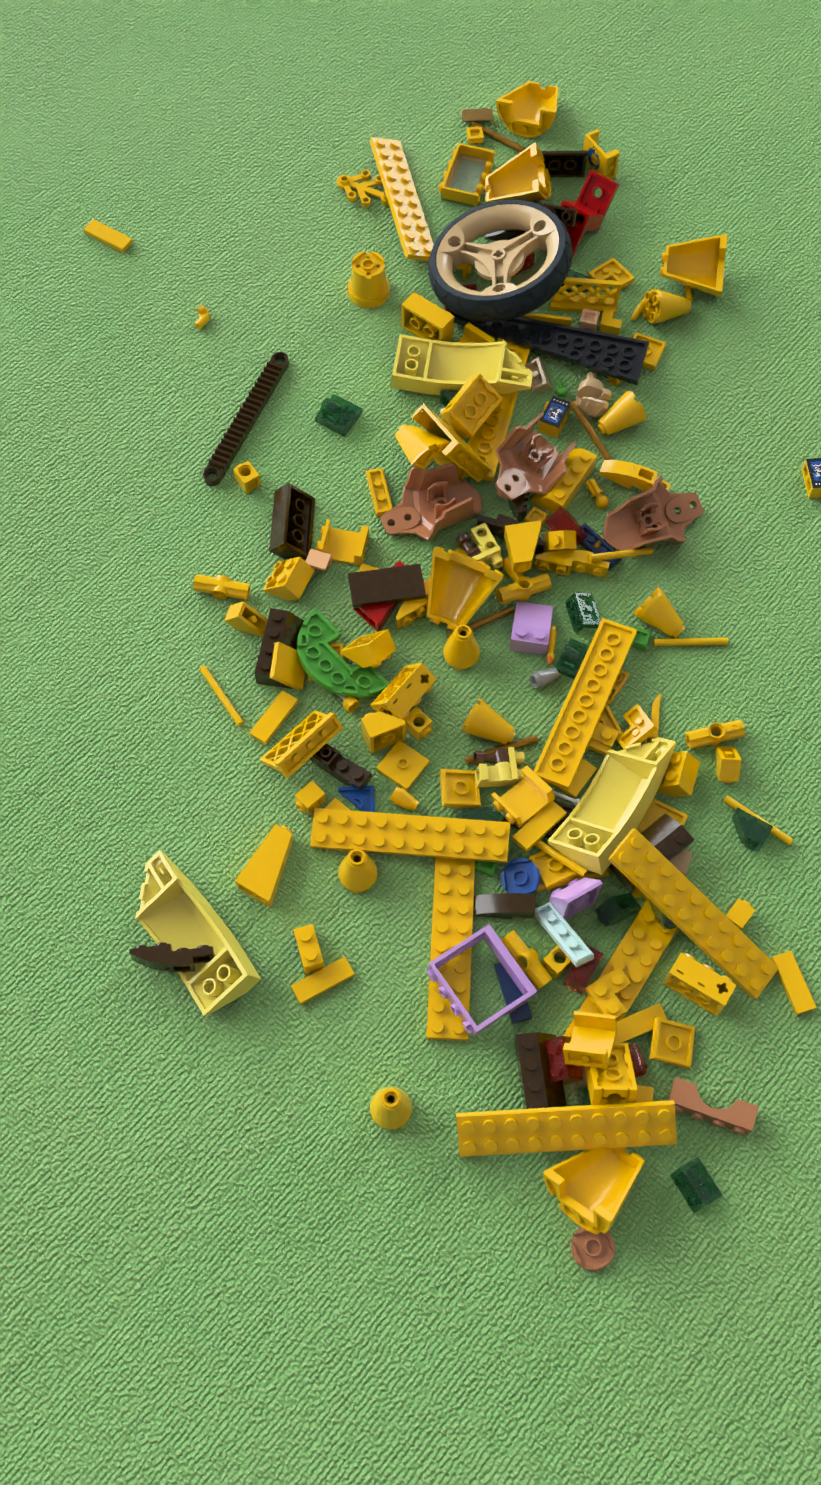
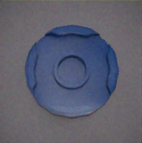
[501,858,541,894]

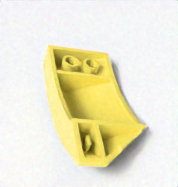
[390,334,533,396]
[547,737,676,875]
[135,850,261,1016]

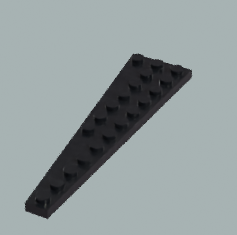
[450,311,649,385]

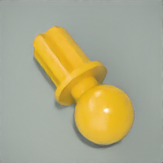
[585,478,609,509]

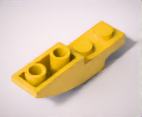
[598,460,671,491]
[534,550,610,578]
[396,578,430,629]

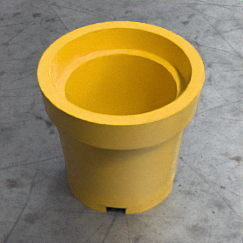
[348,251,390,308]

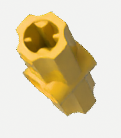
[496,573,552,604]
[193,574,251,600]
[685,720,746,749]
[501,930,552,990]

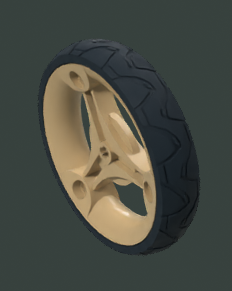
[428,200,572,322]

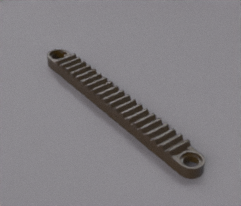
[203,352,289,486]

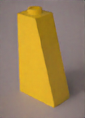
[235,824,293,908]

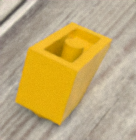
[543,530,576,551]
[224,601,268,637]
[715,746,741,783]

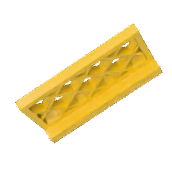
[550,277,621,315]
[260,710,343,778]

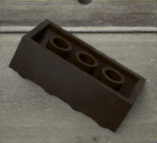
[541,150,588,178]
[269,483,315,560]
[254,608,304,689]
[609,813,694,893]
[514,1032,567,1109]

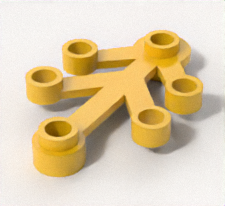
[337,170,389,207]

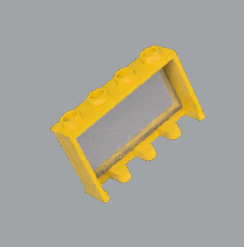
[439,143,495,207]

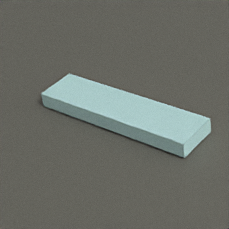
[534,902,594,967]

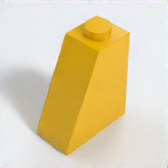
[504,521,542,572]

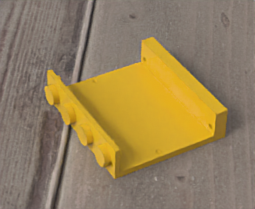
[411,404,491,483]

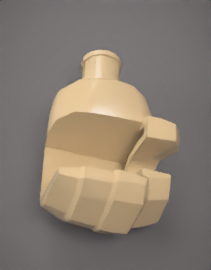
[575,372,611,418]

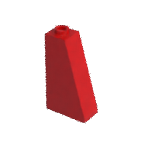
[353,561,406,632]

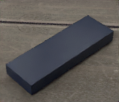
[575,523,622,571]
[494,963,532,1024]

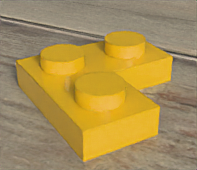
[588,257,635,290]
[617,704,658,750]
[585,966,631,1019]

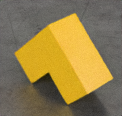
[599,309,622,335]

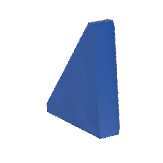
[338,786,375,812]

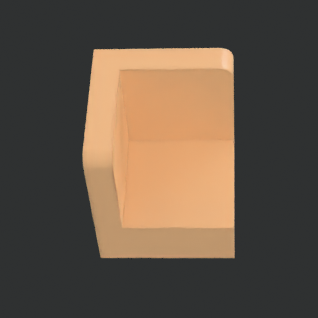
[579,308,600,331]
[305,549,332,571]

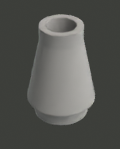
[530,668,559,689]

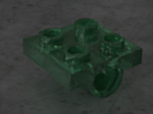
[315,394,363,437]
[555,638,589,679]

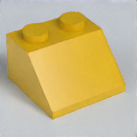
[340,629,397,668]
[361,711,406,754]

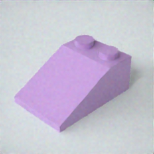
[509,601,553,656]
[549,877,603,920]

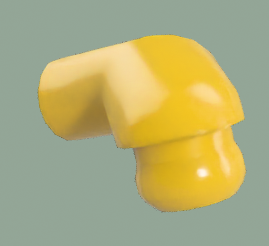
[194,305,210,330]

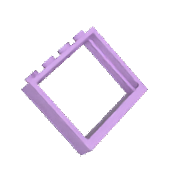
[427,924,537,1037]

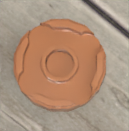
[570,1228,615,1271]

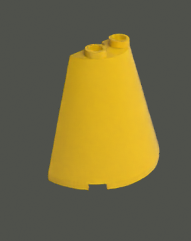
[496,81,558,138]
[484,143,552,203]
[660,234,728,297]
[394,424,466,480]
[427,547,504,630]
[543,1147,645,1235]

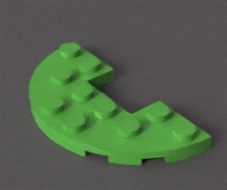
[297,609,389,698]

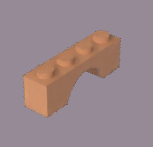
[667,1077,759,1136]

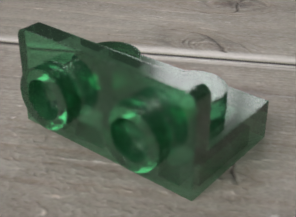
[565,592,601,633]
[670,1157,723,1213]

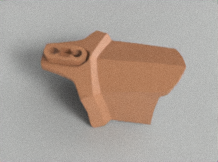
[495,412,576,500]
[381,462,482,541]
[603,476,703,551]

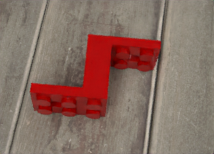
[560,170,620,259]

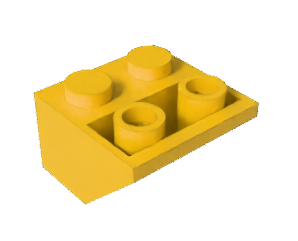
[263,557,315,601]
[657,751,700,797]

